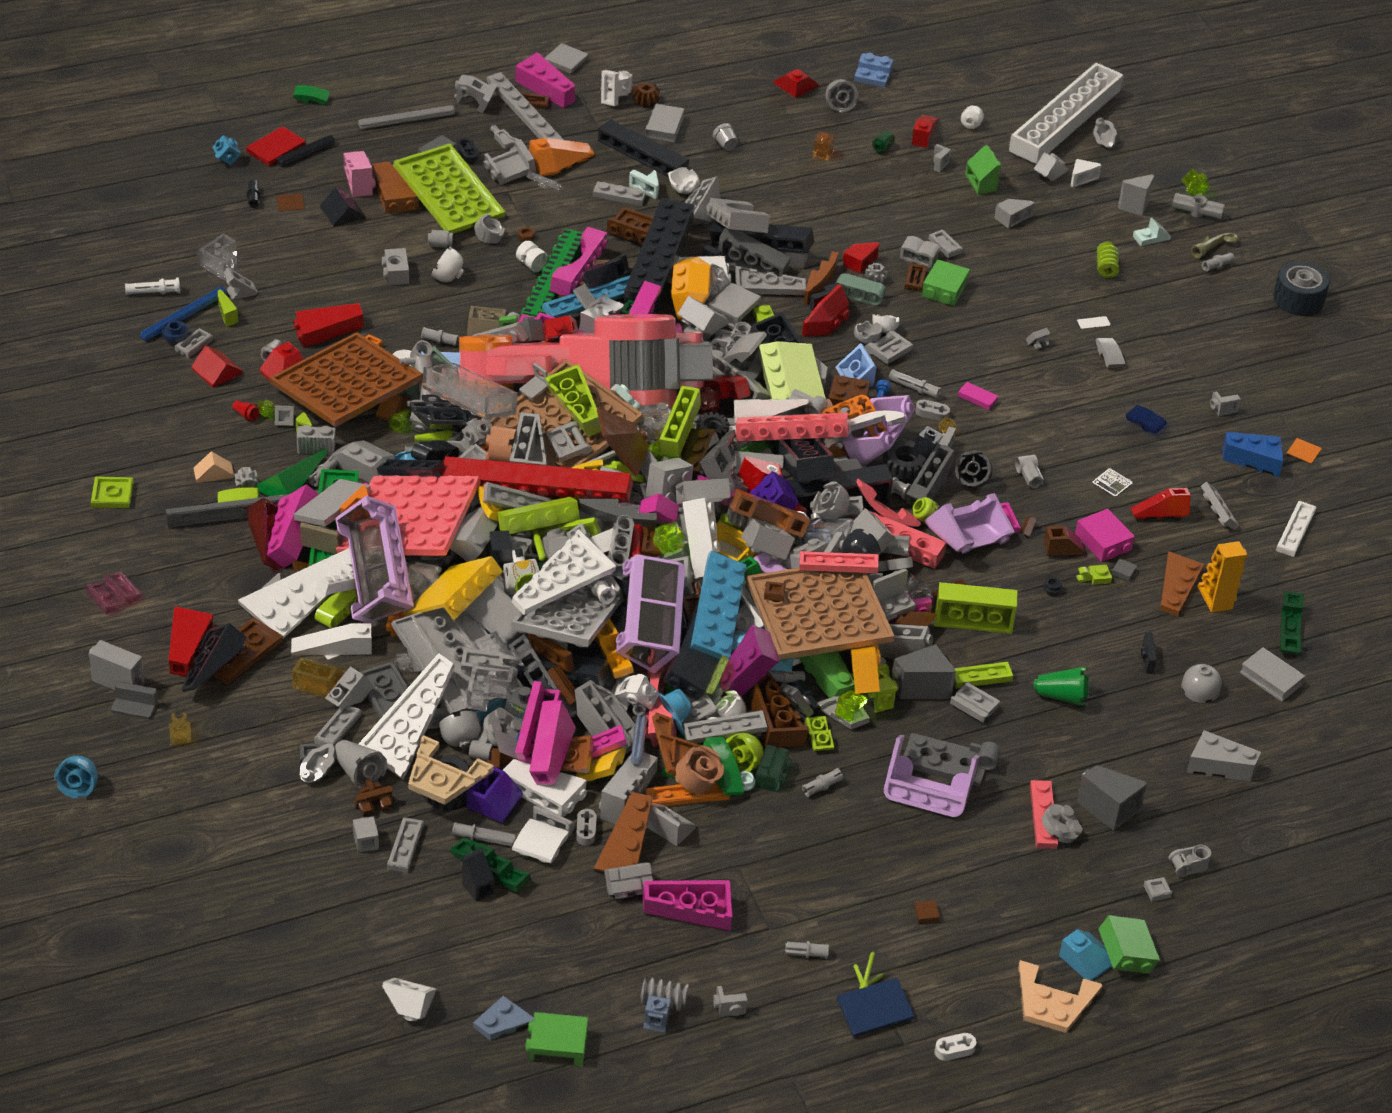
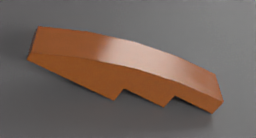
[804,251,839,305]

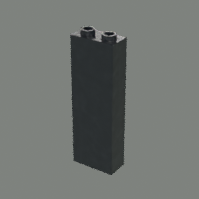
[663,597,742,700]

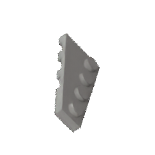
[735,266,806,295]

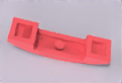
[856,479,921,526]

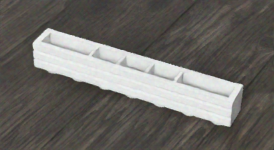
[316,568,383,595]

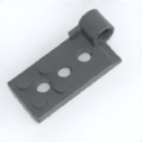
[904,733,1001,787]

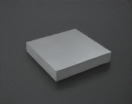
[545,43,588,74]

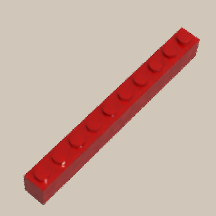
[441,456,633,503]

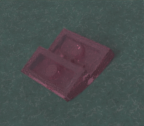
[85,571,142,614]

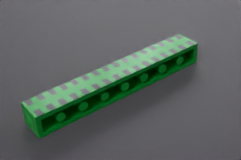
[521,229,583,317]

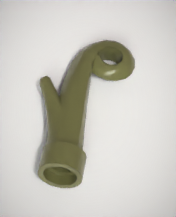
[1191,233,1239,259]

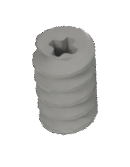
[641,977,689,1011]

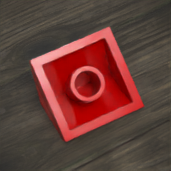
[191,345,243,388]

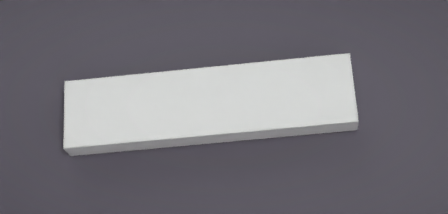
[1276,501,1316,557]

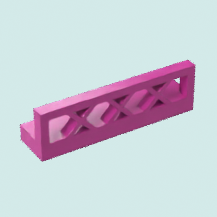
[515,681,561,764]

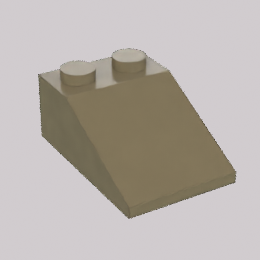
[467,306,506,336]

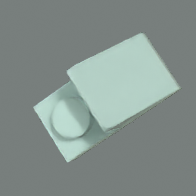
[629,170,659,199]
[1133,218,1171,246]

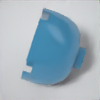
[54,756,98,798]

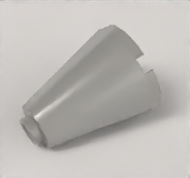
[334,740,387,788]

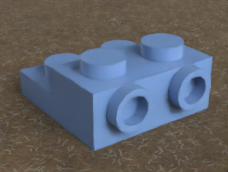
[854,53,893,87]

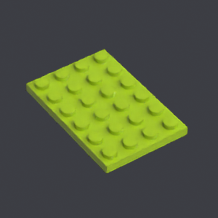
[393,143,505,234]

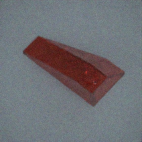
[248,497,281,570]

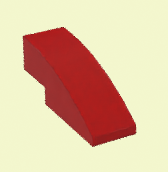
[704,375,750,400]

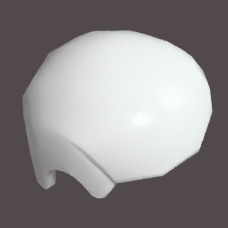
[873,314,900,333]

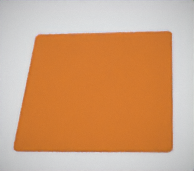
[1287,438,1322,463]

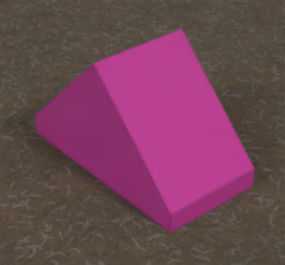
[639,493,679,523]

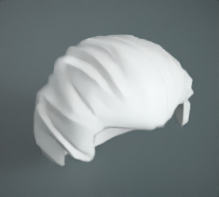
[668,168,700,194]

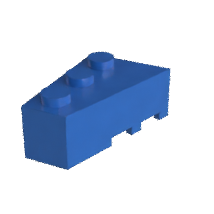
[1222,432,1283,477]

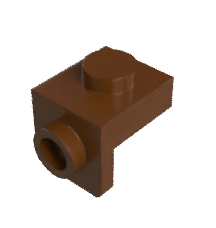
[487,749,512,769]

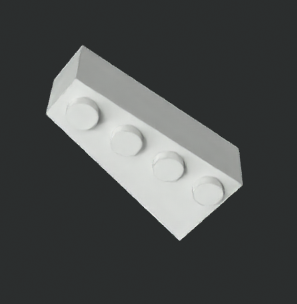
[682,498,720,580]

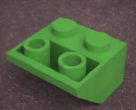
[965,145,1001,194]

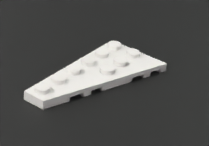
[512,529,616,615]
[238,548,356,639]
[359,653,455,780]

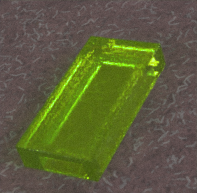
[704,655,729,696]

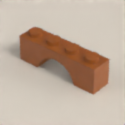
[729,488,810,538]

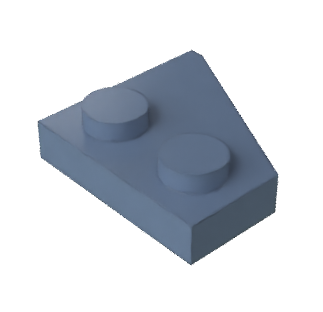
[473,996,534,1040]

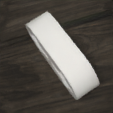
[935,1033,976,1061]

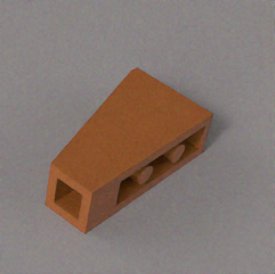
[372,162,419,214]

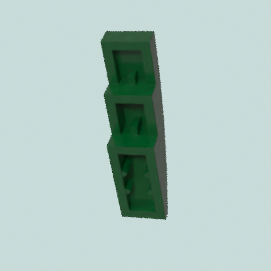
[450,837,531,892]

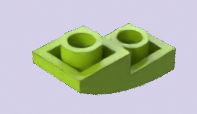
[603,461,644,483]
[218,488,259,503]
[805,716,834,751]

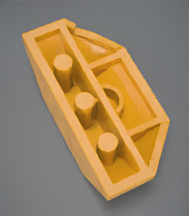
[671,257,711,320]

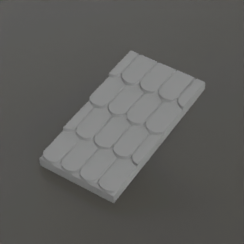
[391,607,523,715]

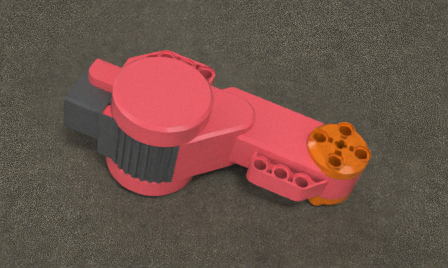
[459,314,713,412]

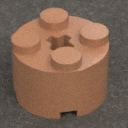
[485,426,517,462]
[675,746,724,795]

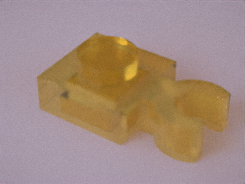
[169,712,192,745]

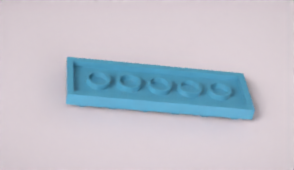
[690,551,746,662]

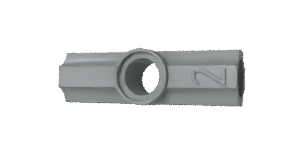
[1172,193,1224,219]

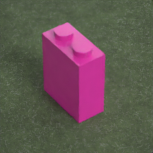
[1075,509,1135,562]

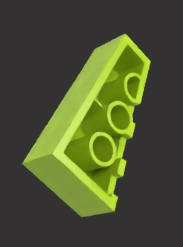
[545,364,602,437]

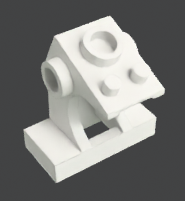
[601,70,632,106]
[611,674,659,711]

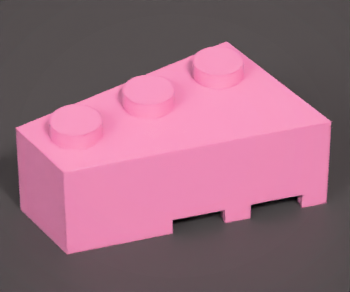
[344,151,375,197]

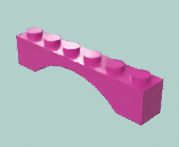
[550,227,608,296]

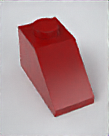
[843,242,880,274]

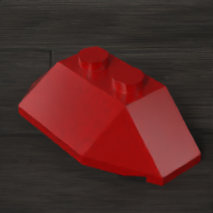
[802,284,849,337]

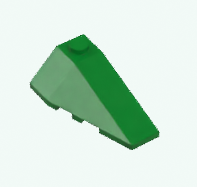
[255,449,327,496]

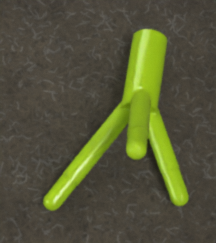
[854,952,884,989]

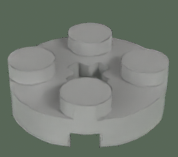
[483,708,522,748]
[1042,804,1083,843]

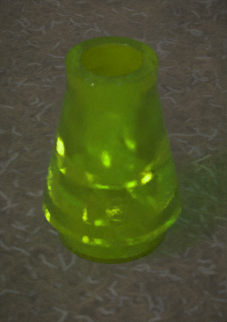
[389,408,412,432]

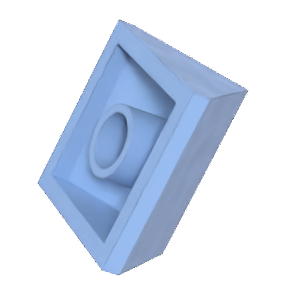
[835,343,876,387]

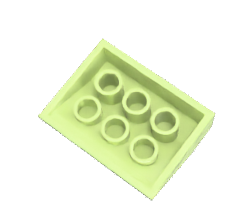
[759,342,826,400]

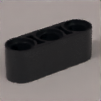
[411,440,459,462]

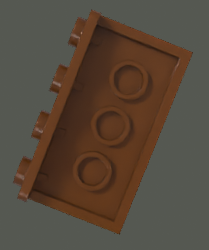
[607,207,653,244]

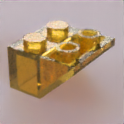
[292,657,346,697]

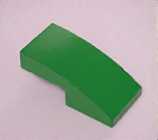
[292,85,330,106]

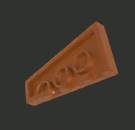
[1160,551,1204,617]
[512,735,594,773]

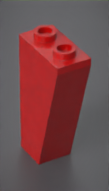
[293,303,363,348]
[169,606,214,677]

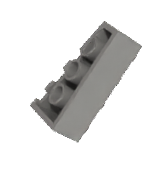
[599,752,658,824]

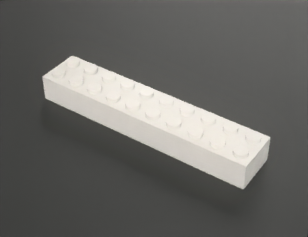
[1009,63,1123,164]

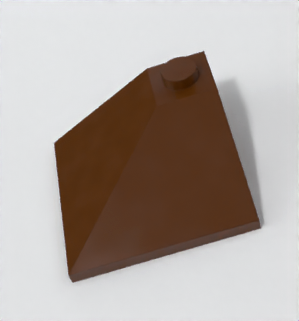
[597,408,649,476]

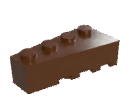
[747,672,809,748]

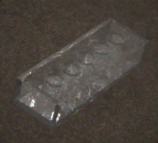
[423,363,517,421]

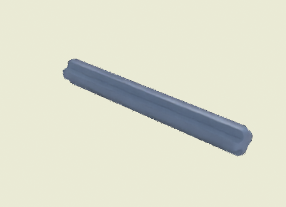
[631,708,649,765]

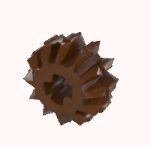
[633,82,660,107]

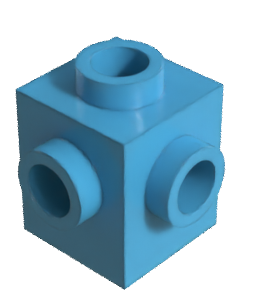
[213,135,241,166]

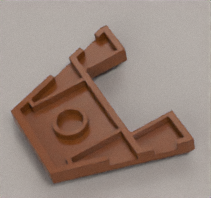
[652,712,726,776]

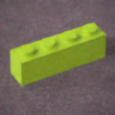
[659,386,701,458]
[497,497,580,534]

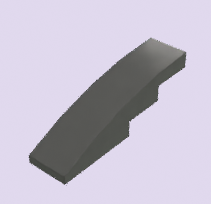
[580,499,657,527]

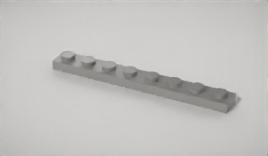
[487,72,563,140]

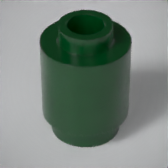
[872,131,895,153]

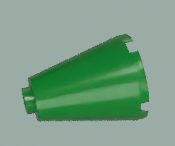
[1034,667,1089,707]

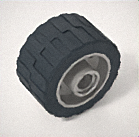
[1273,261,1330,316]

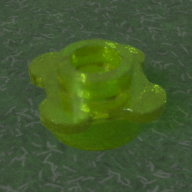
[258,400,275,419]

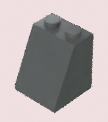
[892,644,956,699]
[1077,765,1147,831]

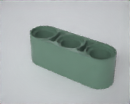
[836,273,887,306]

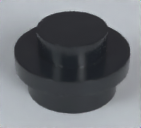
[1043,577,1063,595]

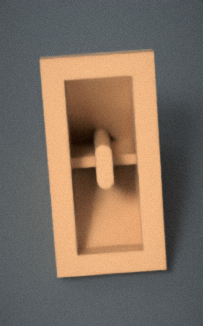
[194,451,234,483]

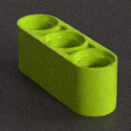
[315,589,359,628]

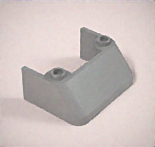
[465,582,528,645]

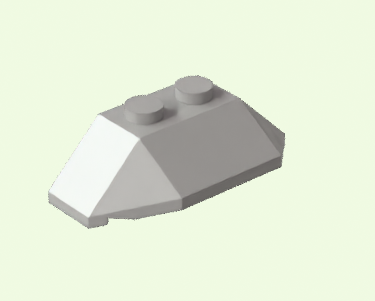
[685,177,720,225]
[326,440,397,483]
[575,680,636,755]

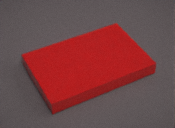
[246,126,306,166]

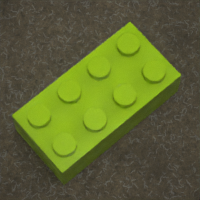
[935,582,1017,634]

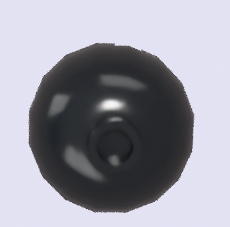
[955,450,993,488]
[841,529,881,560]

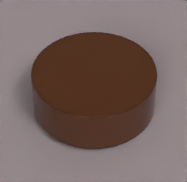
[518,227,535,242]

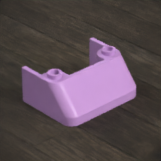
[884,735,980,817]

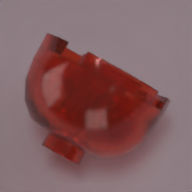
[697,386,721,415]

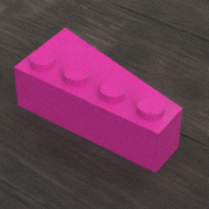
[515,52,575,108]
[267,484,319,568]

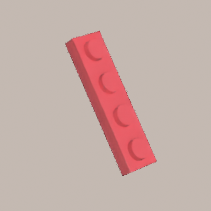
[799,551,878,573]
[1030,780,1058,849]

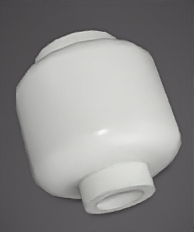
[961,106,984,129]

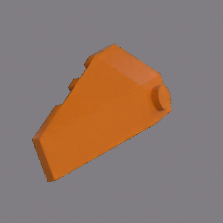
[529,138,595,177]

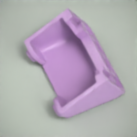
[842,395,915,466]
[925,493,1015,554]

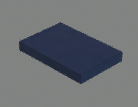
[836,978,914,1037]

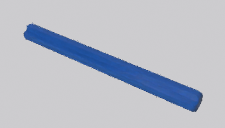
[140,286,227,341]

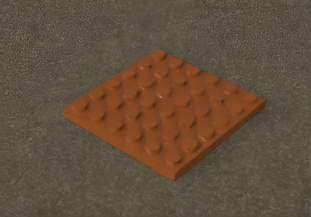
[269,332,424,427]

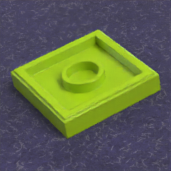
[91,477,134,508]

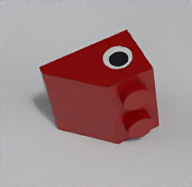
[737,456,782,493]

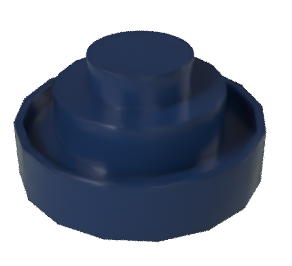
[161,321,189,343]

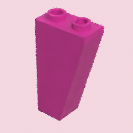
[529,700,576,785]

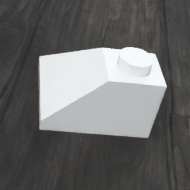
[383,978,436,1021]

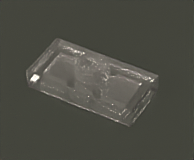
[527,171,563,192]

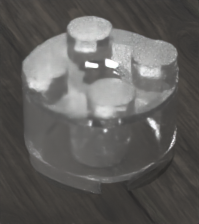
[638,402,672,445]

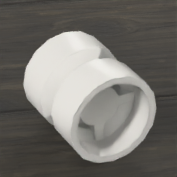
[516,240,548,272]

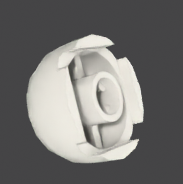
[431,247,464,283]
[706,690,746,720]

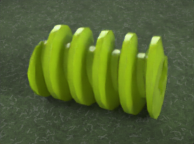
[1097,242,1119,278]

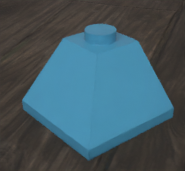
[1059,929,1112,981]

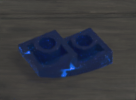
[1126,405,1167,434]

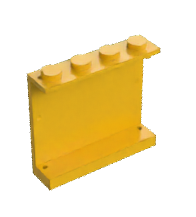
[403,556,503,620]

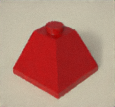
[774,69,819,98]
[260,342,303,391]

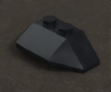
[410,402,486,432]

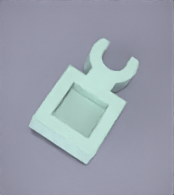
[610,384,641,410]

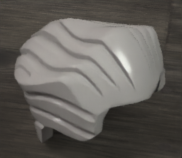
[474,214,505,244]

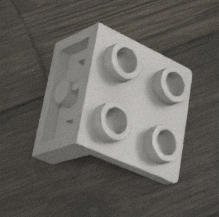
[873,568,916,621]

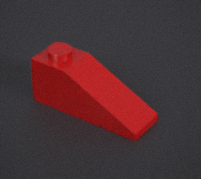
[911,115,938,148]

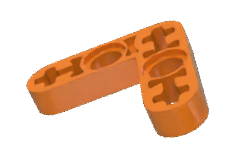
[821,395,887,437]

